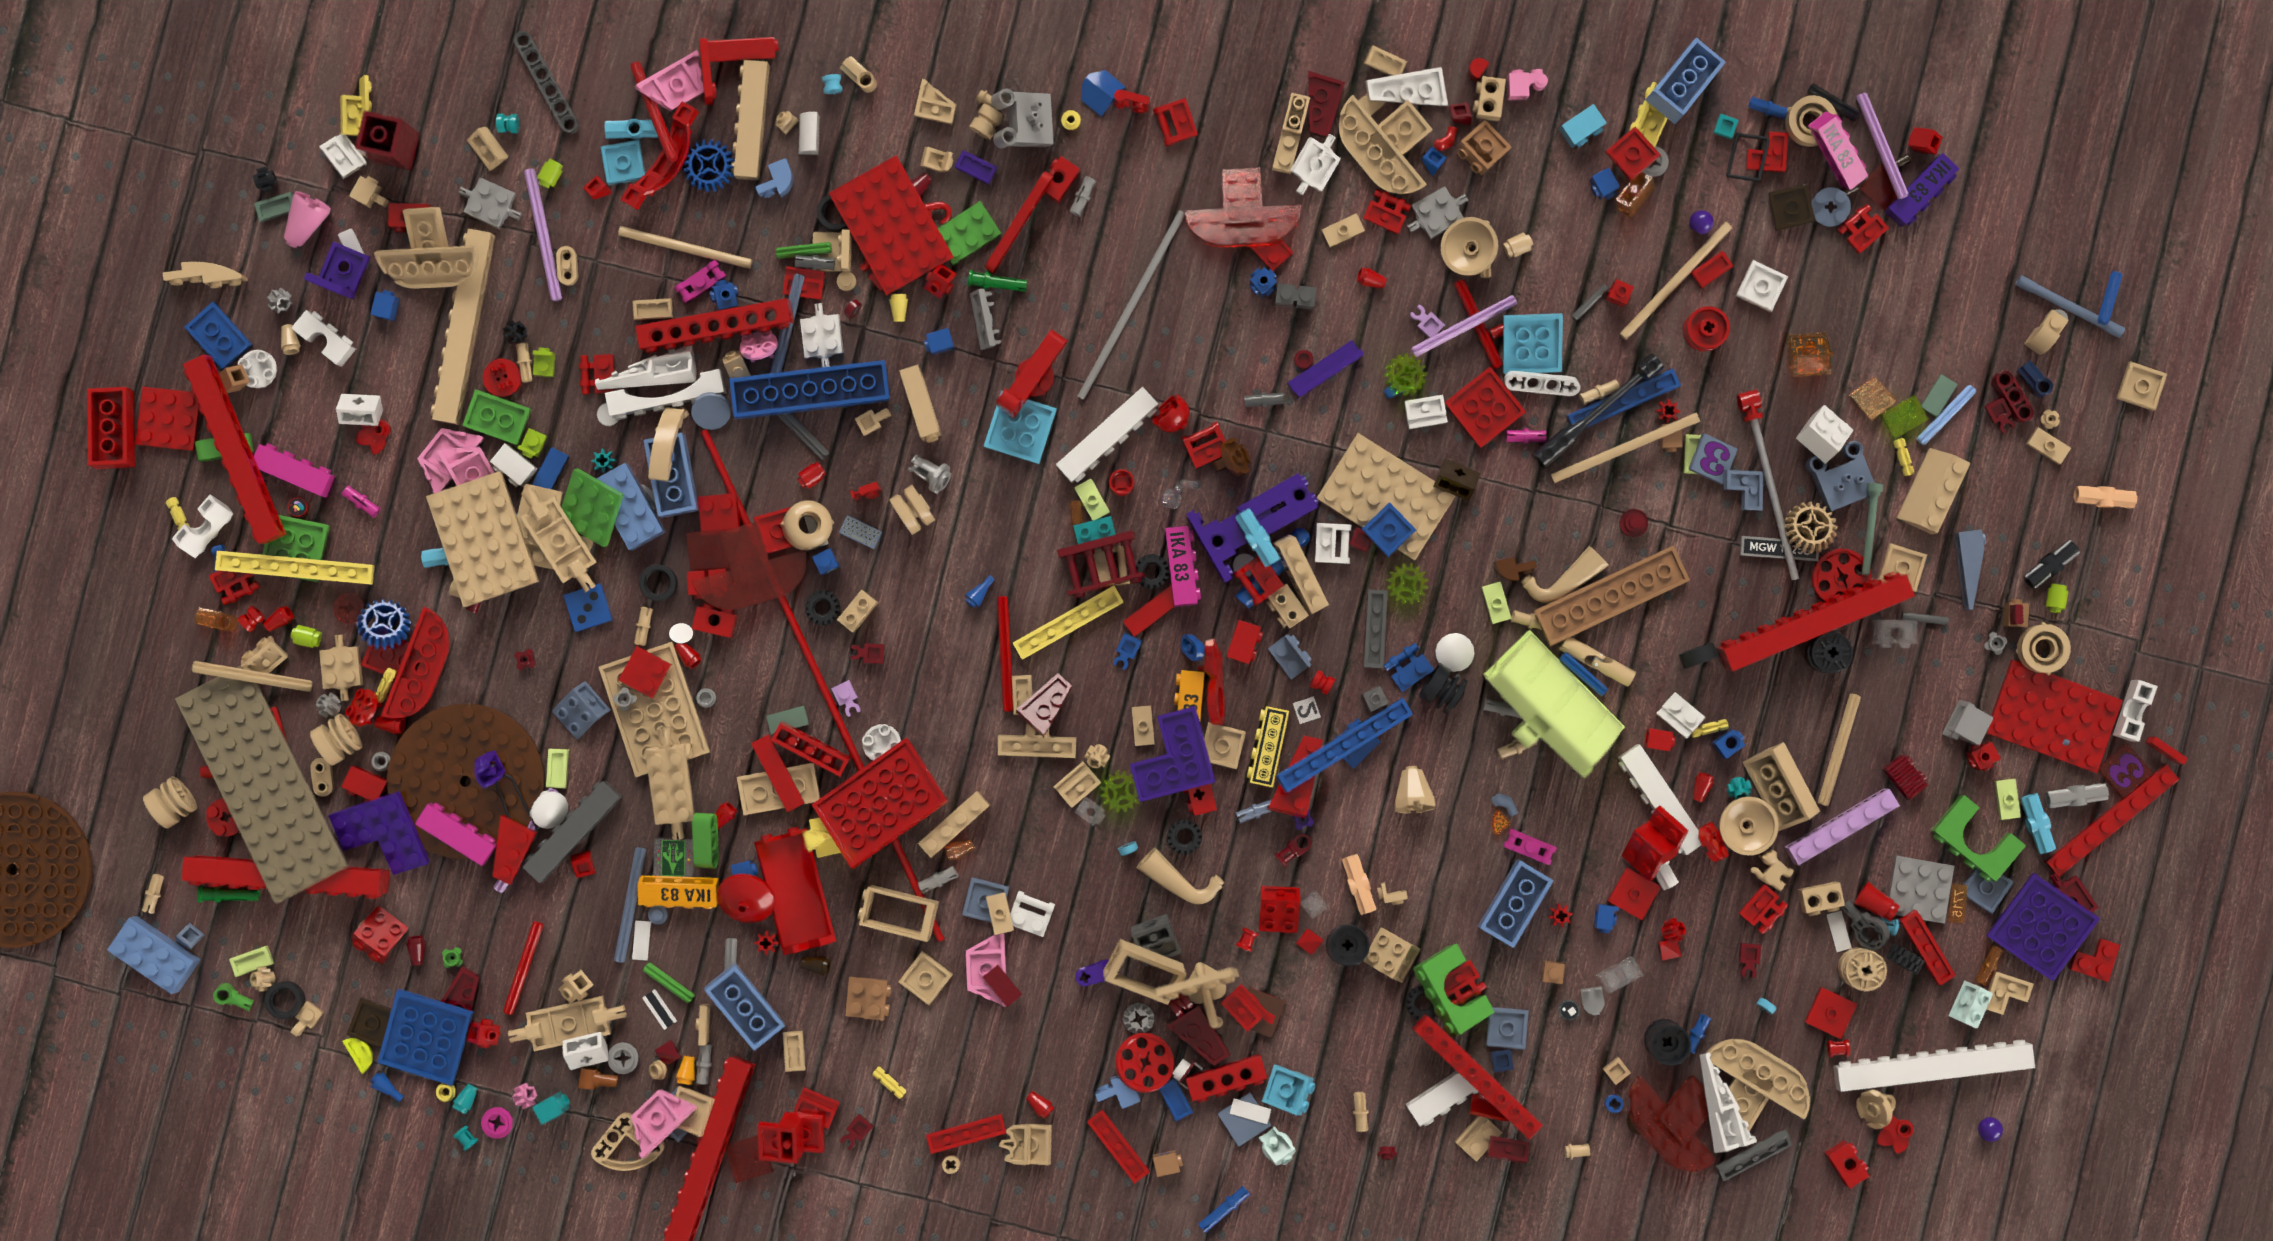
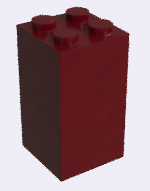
[355,111,420,171]

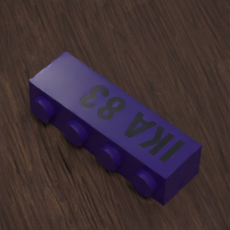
[1884,153,1959,227]

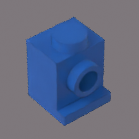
[1593,904,1619,933]

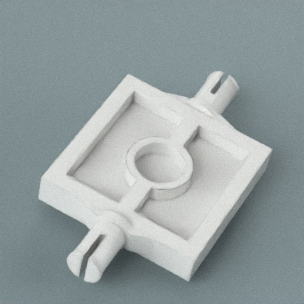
[1290,134,1341,195]
[800,303,844,367]

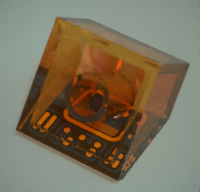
[1787,332,1834,377]

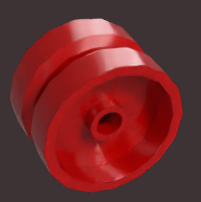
[1682,306,1730,352]

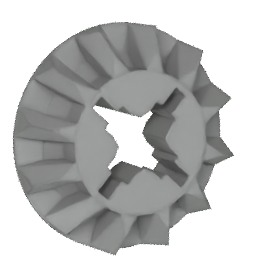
[1642,146,1668,178]
[1123,1003,1154,1034]
[608,1042,639,1074]

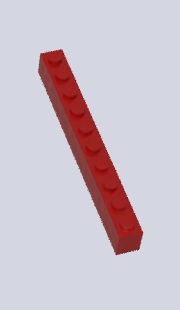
[183,354,287,544]
[664,1056,756,1241]

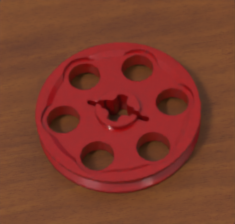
[1812,549,1872,602]
[1115,1033,1174,1093]

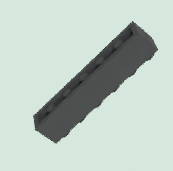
[523,781,623,883]

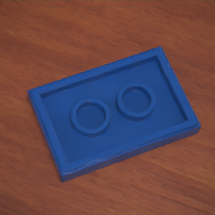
[184,302,253,370]

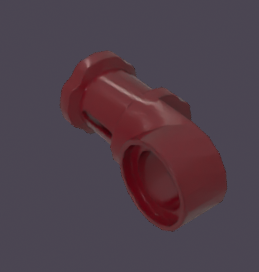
[1275,833,1311,867]

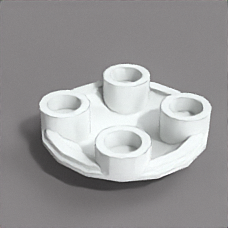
[238,350,277,388]
[1436,633,1474,672]
[862,724,901,761]
[530,791,568,829]

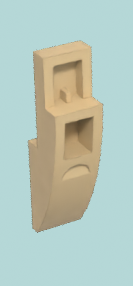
[1272,92,1310,174]
[163,262,248,288]

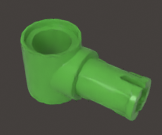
[213,983,254,1012]

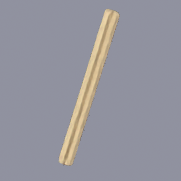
[192,661,312,692]
[1818,694,1861,806]

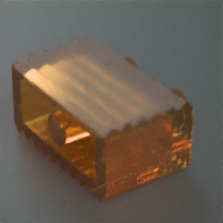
[1616,172,1655,218]

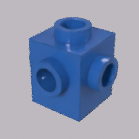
[1249,267,1277,298]
[709,280,739,310]

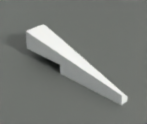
[595,346,697,390]
[1700,1053,1757,1153]

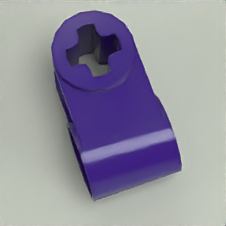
[1075,959,1109,986]

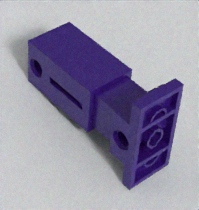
[1186,473,1319,583]

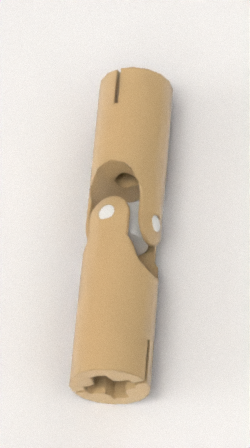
[1559,637,1636,687]

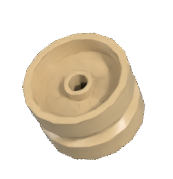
[889,485,935,535]

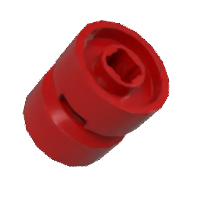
[1109,469,1134,496]

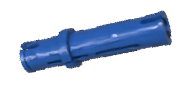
[1198,1185,1251,1233]

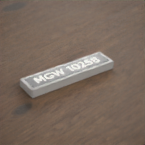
[1739,536,1819,562]

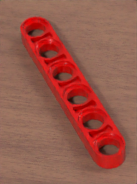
[985,171,1053,273]

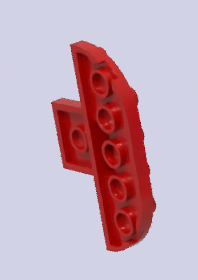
[361,606,450,718]

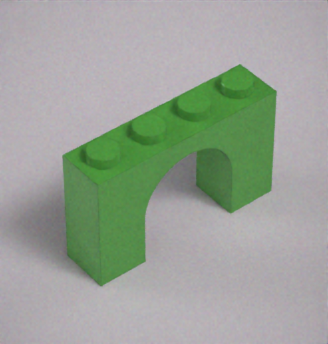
[1931,795,2026,882]
[1413,943,1494,1037]

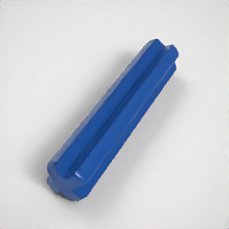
[2097,271,2123,325]
[1560,653,1608,696]

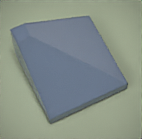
[175,923,205,949]

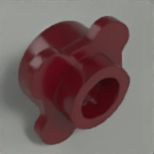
[514,649,536,670]
[1377,1146,1397,1160]

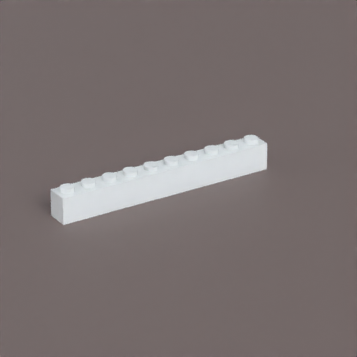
[1833,1040,2035,1092]

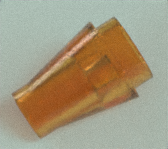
[944,839,974,861]

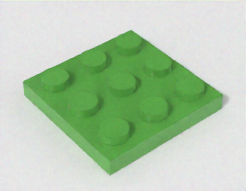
[561,468,624,547]
[262,515,330,582]

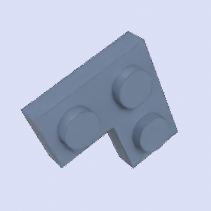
[1724,470,1763,511]

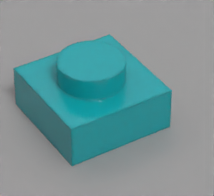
[1713,113,1739,139]

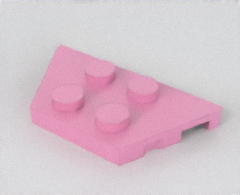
[634,50,704,112]
[417,428,485,493]
[436,447,495,485]
[966,933,1006,1007]
[631,1090,698,1158]

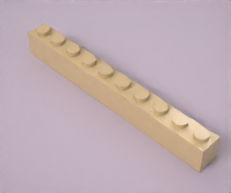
[431,229,495,425]

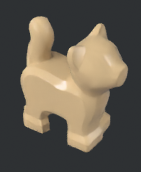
[1750,850,1794,891]

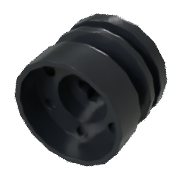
[1805,632,1853,673]
[1418,663,1468,715]
[1325,925,1370,966]
[1644,1019,1691,1065]

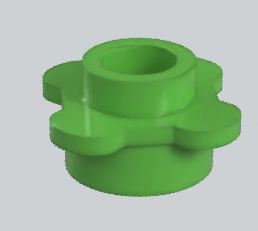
[442,947,463,968]

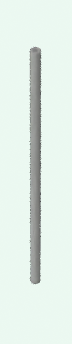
[1077,210,1185,400]

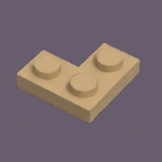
[1987,971,2034,1015]

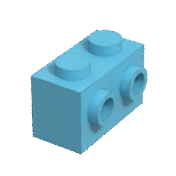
[1559,104,1607,148]

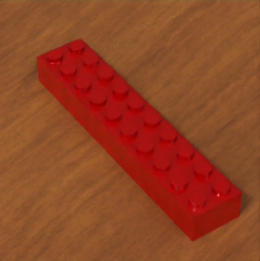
[1717,571,1915,671]
[182,855,390,899]

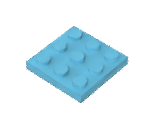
[1503,313,1563,374]
[984,391,1057,464]

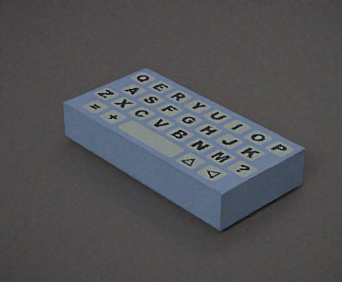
[839,515,883,549]

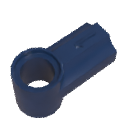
[2016,360,2053,398]

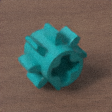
[591,448,617,473]
[1727,777,1752,800]

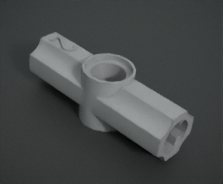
[2045,783,2109,808]

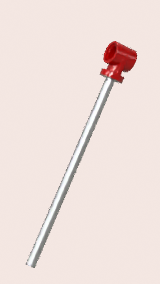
[1737,390,1799,580]

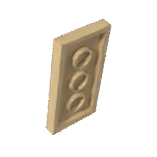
[737,763,820,815]

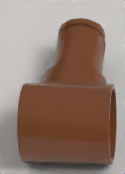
[578,1067,618,1089]

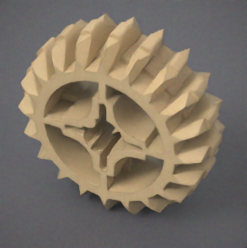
[1784,501,1838,554]

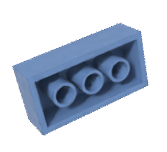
[1645,37,1726,124]
[644,433,699,518]
[596,463,666,551]
[1478,859,1554,948]
[107,916,201,994]
[704,963,785,1051]

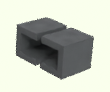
[1274,283,1316,310]

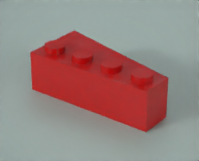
[1267,735,1323,818]

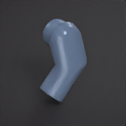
[1491,793,1518,817]

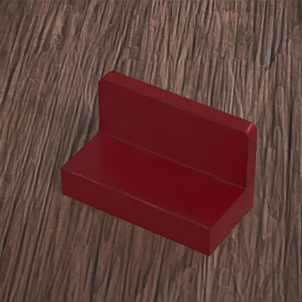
[1485,1136,1530,1163]

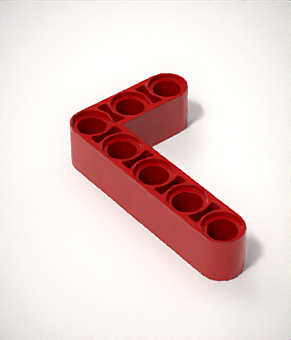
[996,329,1068,418]

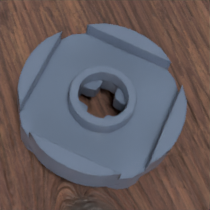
[1811,187,1851,226]

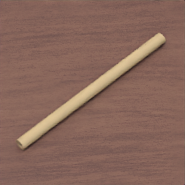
[1619,222,1732,340]
[1551,413,1700,483]

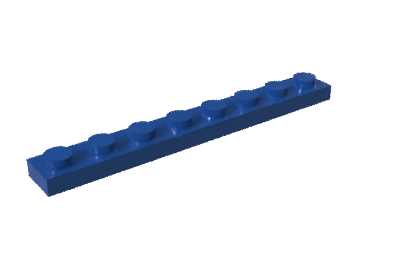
[1275,698,1413,793]

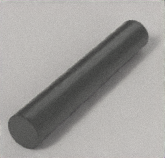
[1571,284,1609,321]
[1901,612,1949,625]

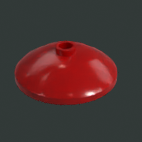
[717,874,775,923]

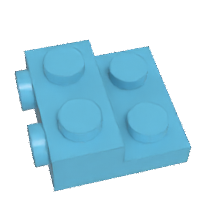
[1262,1065,1315,1115]

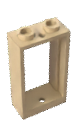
[899,365,941,443]
[858,885,939,942]
[1103,939,1186,1005]

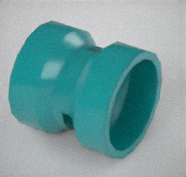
[496,113,519,134]

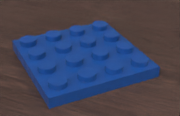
[377,989,473,1086]

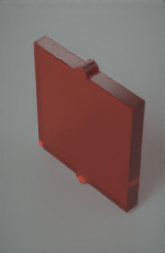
[1860,164,1897,210]

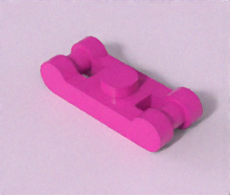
[674,260,727,304]
[1503,828,1557,865]

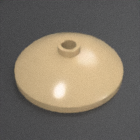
[1441,217,1498,276]
[1719,797,1779,855]

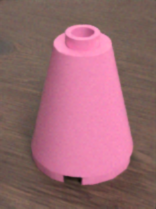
[284,191,331,248]

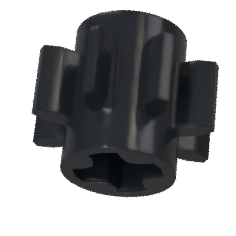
[253,167,277,192]
[502,320,528,345]

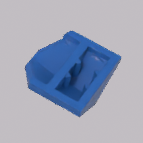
[1081,70,1126,117]

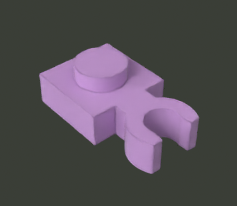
[1410,305,1445,338]
[831,680,861,717]

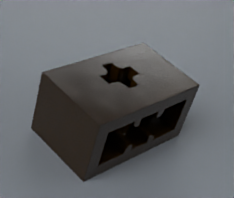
[1433,458,1480,501]

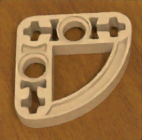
[591,1112,665,1171]

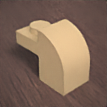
[2024,309,2069,355]

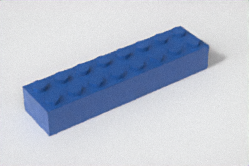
[729,360,890,420]

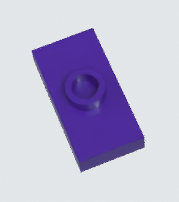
[954,150,998,185]

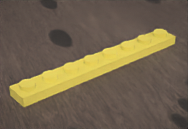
[215,551,374,585]

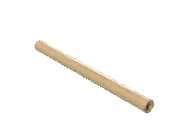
[618,226,752,269]

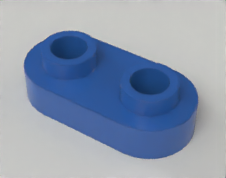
[1181,634,1205,661]

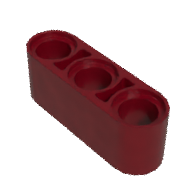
[1991,371,2034,423]

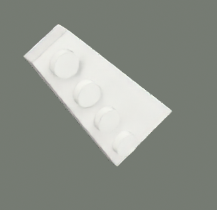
[1365,67,1448,106]

